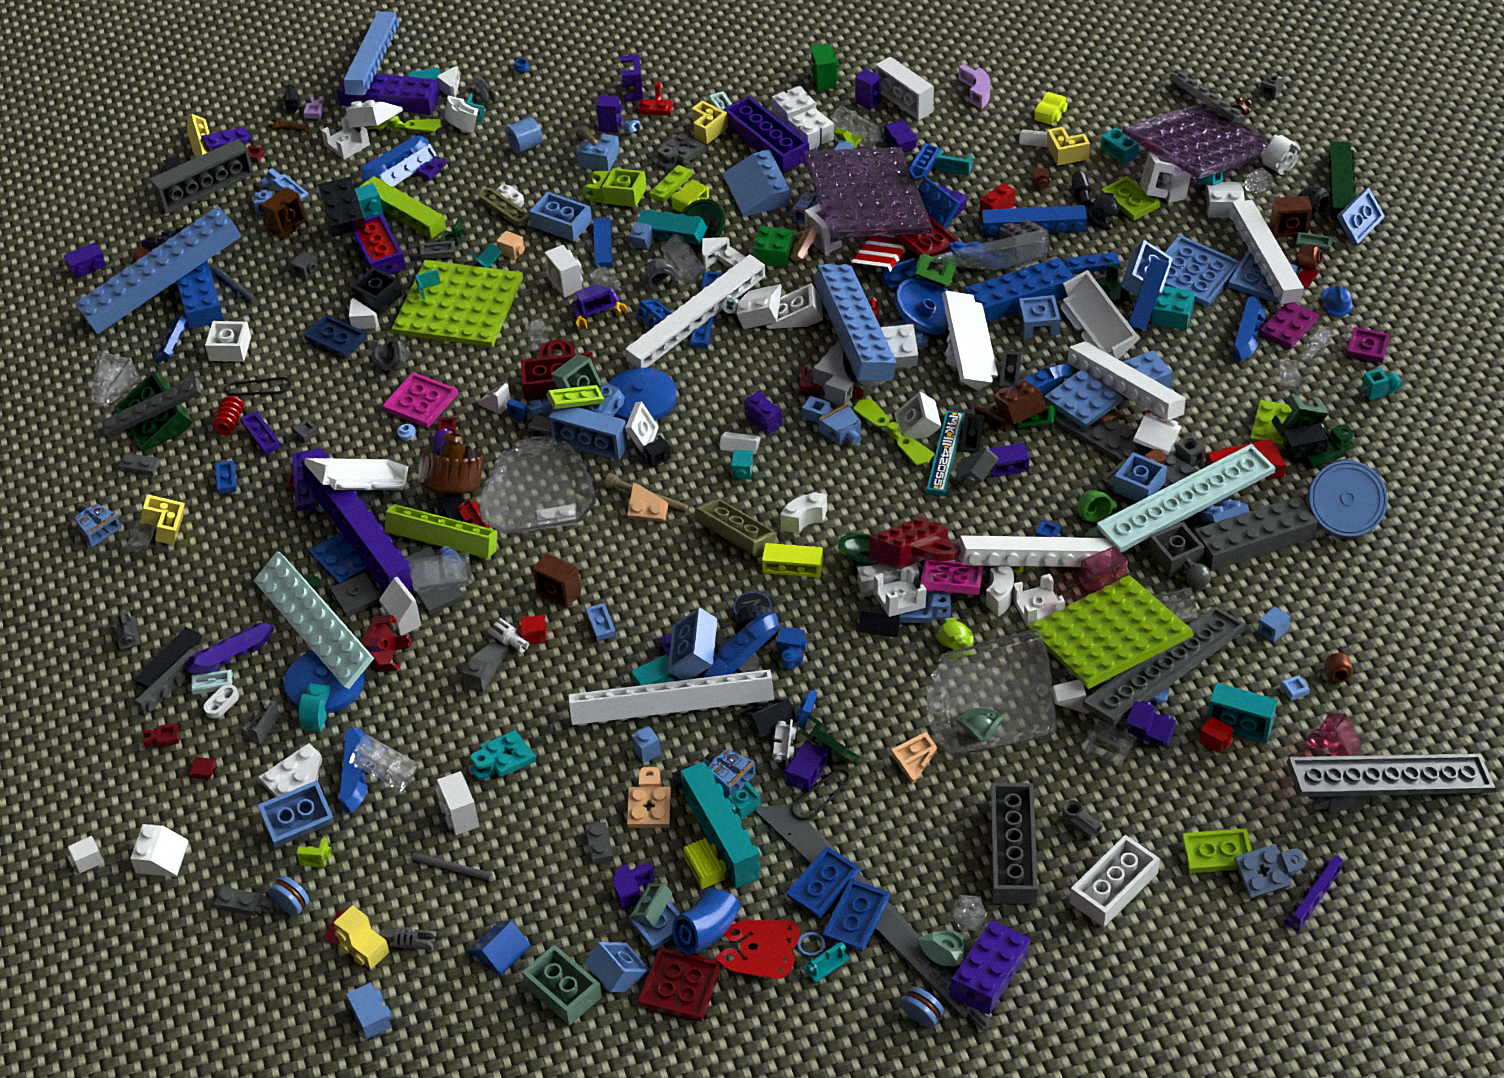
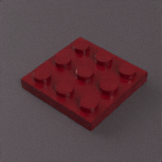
[889,214,959,258]
[638,947,722,1022]

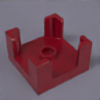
[360,615,413,673]

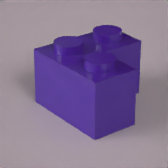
[1126,700,1177,749]

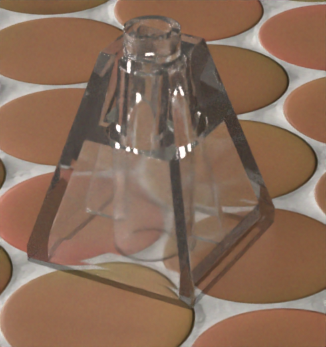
[92,351,141,405]

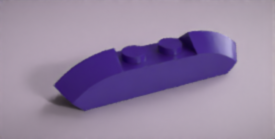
[187,623,274,674]

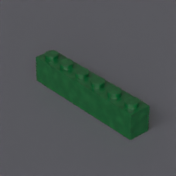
[1328,142,1356,221]

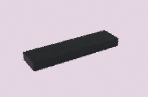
[135,627,202,689]

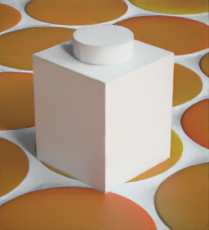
[67,836,104,873]

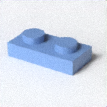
[586,603,616,641]

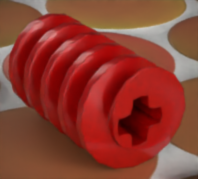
[212,396,245,436]

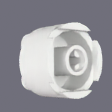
[1260,135,1300,175]

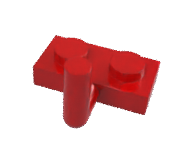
[638,82,673,116]

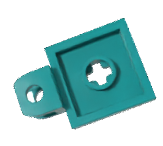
[470,730,536,780]

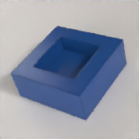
[507,399,528,422]
[1035,520,1061,537]

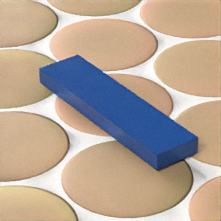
[593,217,613,268]
[1128,257,1169,330]

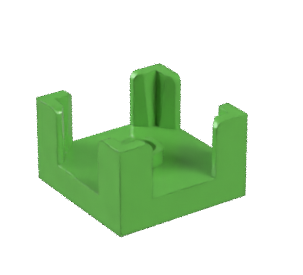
[913,253,956,287]

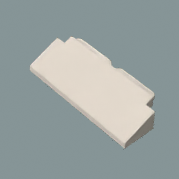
[1061,270,1139,359]
[942,291,998,391]
[305,458,408,490]

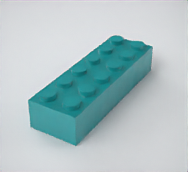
[681,761,761,888]

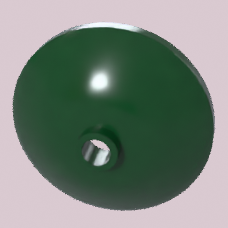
[681,199,726,247]
[838,533,881,566]

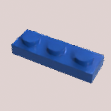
[1065,252,1120,274]
[155,315,187,363]

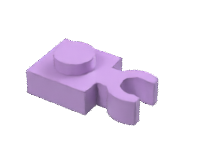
[304,96,324,119]

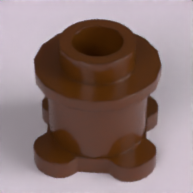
[1232,97,1252,116]

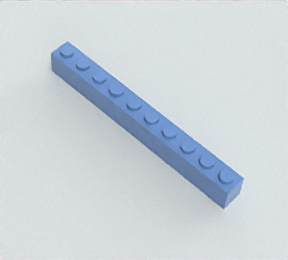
[344,12,399,95]

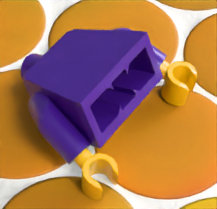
[571,284,627,331]

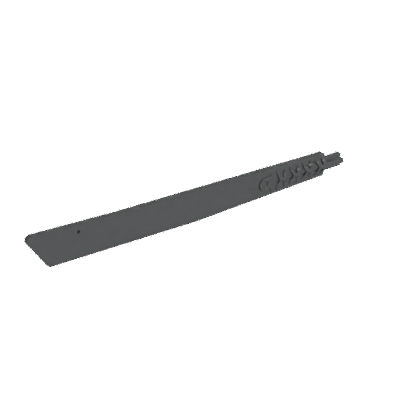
[756,805,993,1030]

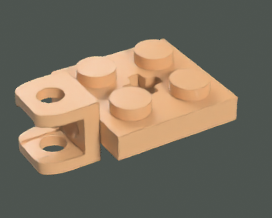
[627,767,671,828]

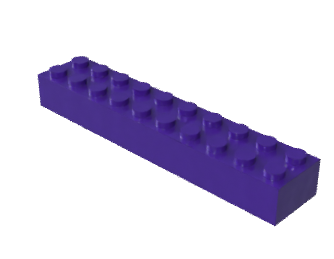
[300,447,413,593]

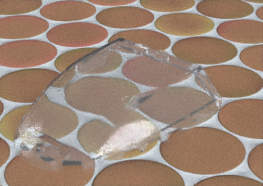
[480,436,596,534]

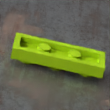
[649,165,692,203]
[546,385,604,409]

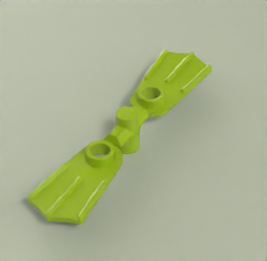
[354,116,441,133]
[853,398,934,466]

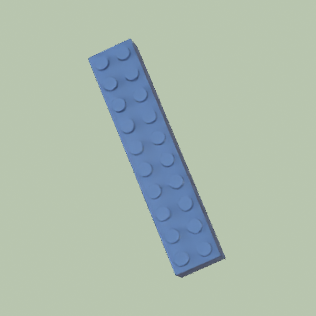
[75,206,242,334]
[814,264,897,381]

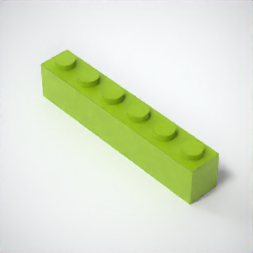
[360,176,446,239]
[385,504,497,559]

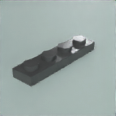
[135,649,197,716]

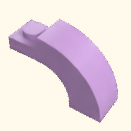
[959,64,990,109]

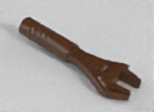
[268,118,309,132]
[1098,409,1126,426]

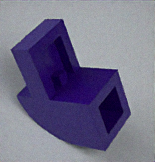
[614,862,654,910]

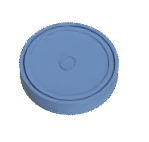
[1307,460,1388,539]

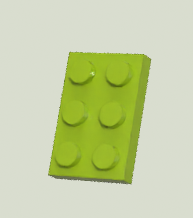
[1101,176,1160,221]
[1250,400,1292,450]
[1182,828,1252,873]

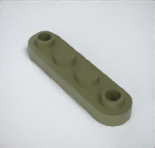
[479,188,529,226]

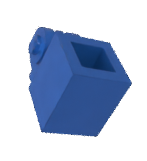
[777,627,808,670]

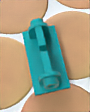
[802,942,851,983]

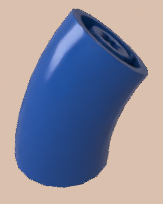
[672,888,741,955]

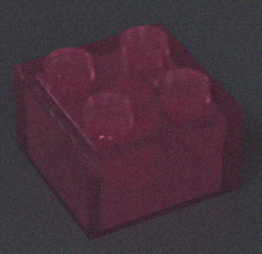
[1080,546,1128,595]

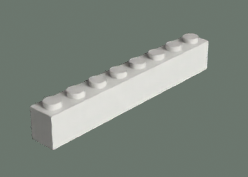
[1229,200,1304,304]
[1068,341,1186,421]
[959,536,1116,567]

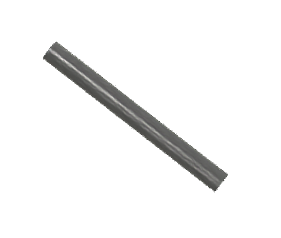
[211,265,257,303]
[411,852,493,881]

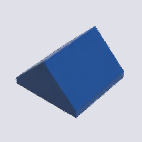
[469,921,531,976]

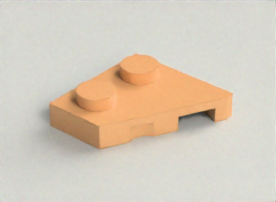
[789,227,818,262]
[627,483,668,522]
[891,732,937,784]

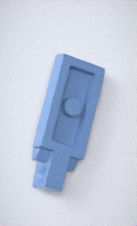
[266,168,309,202]

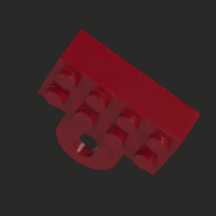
[521,339,594,400]
[869,517,960,570]

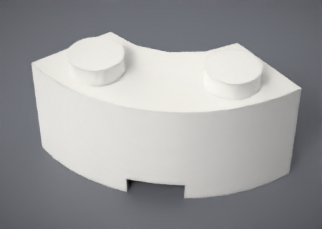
[444,96,478,133]
[780,492,827,533]
[986,566,1014,617]

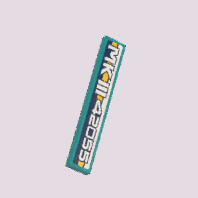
[926,410,965,496]

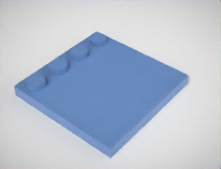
[1164,235,1241,307]

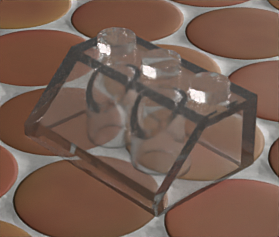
[410,552,472,593]

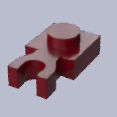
[143,723,179,747]

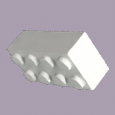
[876,57,934,120]
[1070,835,1160,927]

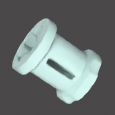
[722,298,740,314]

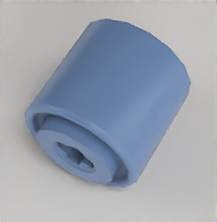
[505,117,543,154]

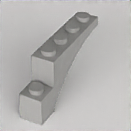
[812,339,854,406]

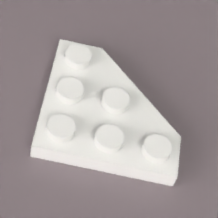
[259,743,322,797]

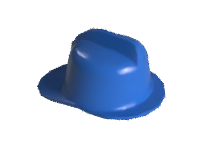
[1322,285,1352,316]

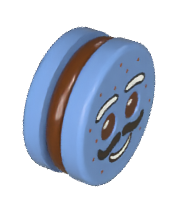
[268,876,309,916]
[900,987,944,1028]

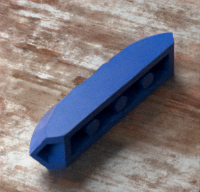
[362,136,429,182]
[909,143,941,182]
[1233,296,1265,363]
[1008,364,1073,395]
[701,613,779,678]
[340,727,371,814]

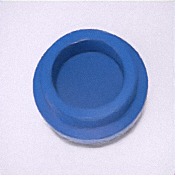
[514,58,530,73]

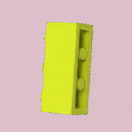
[762,543,823,578]

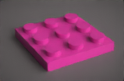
[382,372,458,428]
[920,559,984,596]

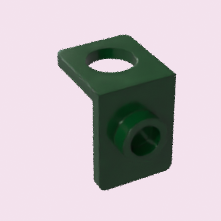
[440,218,464,246]

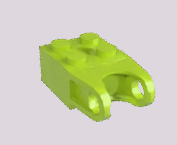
[581,168,647,207]

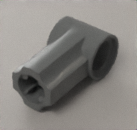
[1061,800,1103,840]

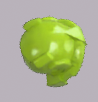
[935,618,974,662]

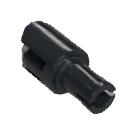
[283,84,300,113]
[1071,171,1092,207]

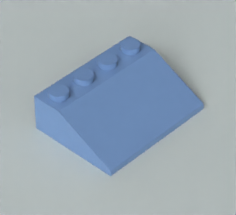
[723,150,791,217]

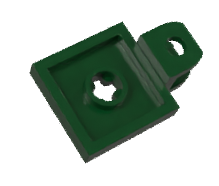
[1303,425,1354,469]
[798,715,860,764]

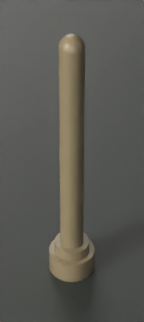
[577,125,598,146]
[605,473,688,512]

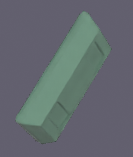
[1295,232,1333,251]

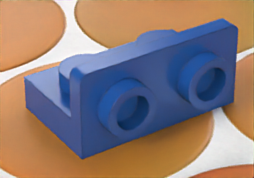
[883,258,919,293]
[636,299,672,329]

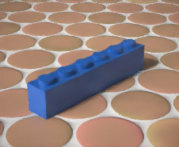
[982,205,1087,236]

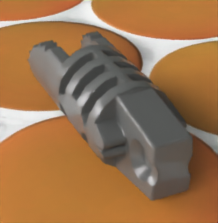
[472,75,498,103]
[379,928,436,950]

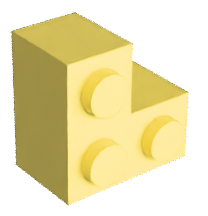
[692,100,728,144]
[1047,127,1090,166]
[141,494,185,545]
[334,905,389,970]

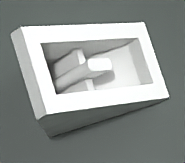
[437,66,460,97]
[702,237,730,269]
[349,298,379,329]
[478,383,510,414]
[1051,680,1090,714]

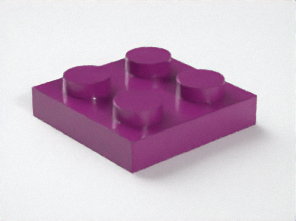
[1346,327,1390,363]

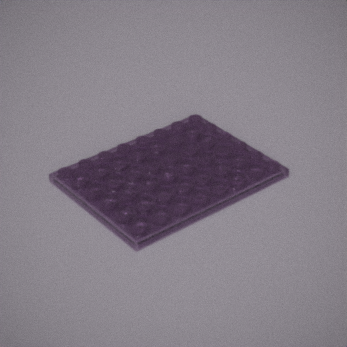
[1122,103,1271,179]
[803,147,933,238]

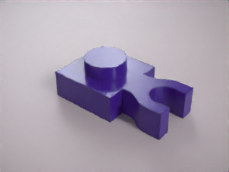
[416,156,446,181]

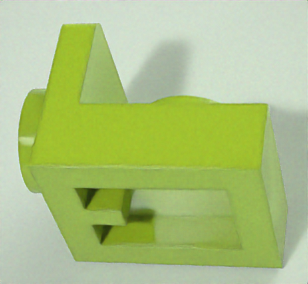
[833,128,862,149]
[296,838,331,867]

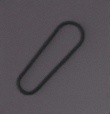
[225,377,292,395]
[791,769,851,820]

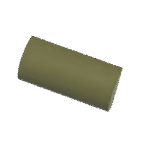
[694,499,777,558]

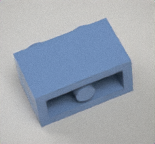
[346,983,392,1039]

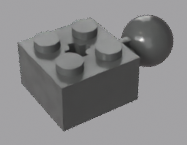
[1148,522,1211,589]

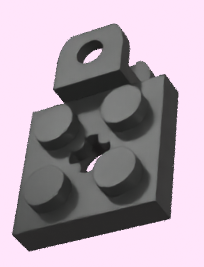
[657,133,706,169]

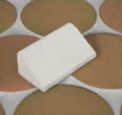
[1019,129,1047,147]
[720,432,761,454]

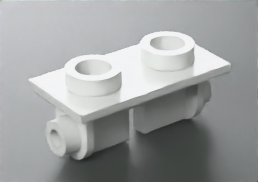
[772,720,796,766]

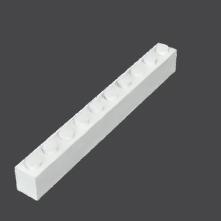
[626,254,765,368]
[569,670,774,726]

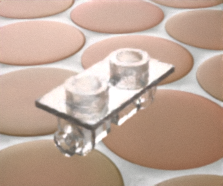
[591,263,621,292]

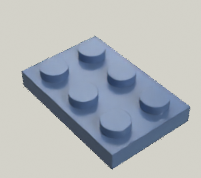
[1337,188,1385,245]

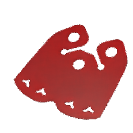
[716,920,799,979]

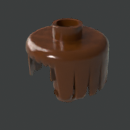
[417,432,483,498]

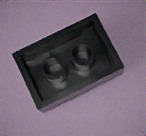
[317,176,366,237]

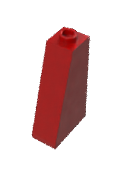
[1205,439,1286,478]

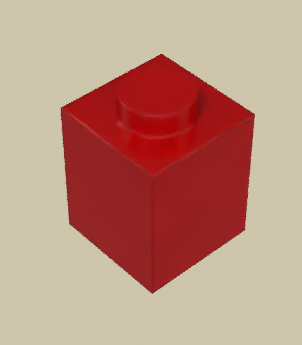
[518,615,547,644]
[1199,717,1234,754]

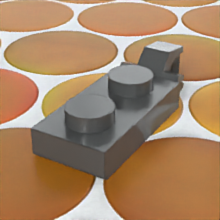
[214,886,276,916]

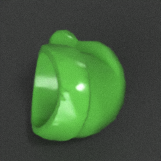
[1077,490,1117,522]

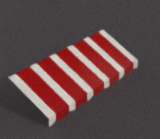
[851,214,917,272]

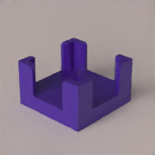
[620,55,643,102]

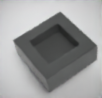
[293,419,319,442]

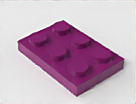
[1260,303,1319,349]

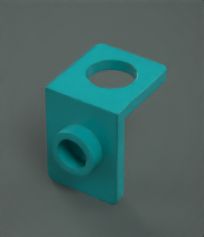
[464,93,485,121]
[468,243,502,268]
[415,269,440,300]

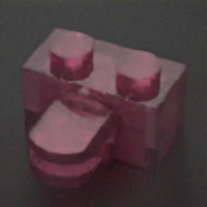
[1307,713,1363,756]

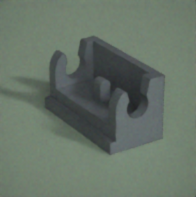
[242,699,280,745]

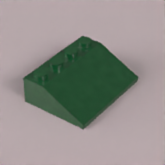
[115,371,194,451]

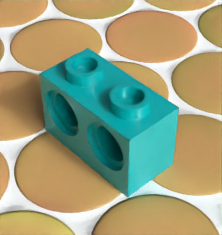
[1100,127,1139,164]

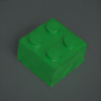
[811,43,839,91]
[752,226,794,268]

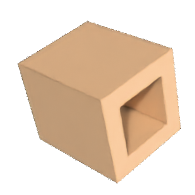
[496,231,525,260]

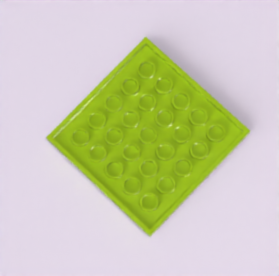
[392,260,523,348]
[1028,575,1193,689]

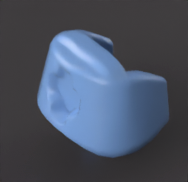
[623,120,641,135]

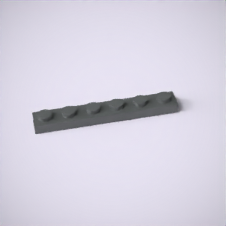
[1169,72,1246,123]
[103,377,201,438]

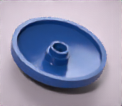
[894,278,950,335]
[608,368,677,422]
[284,650,365,714]

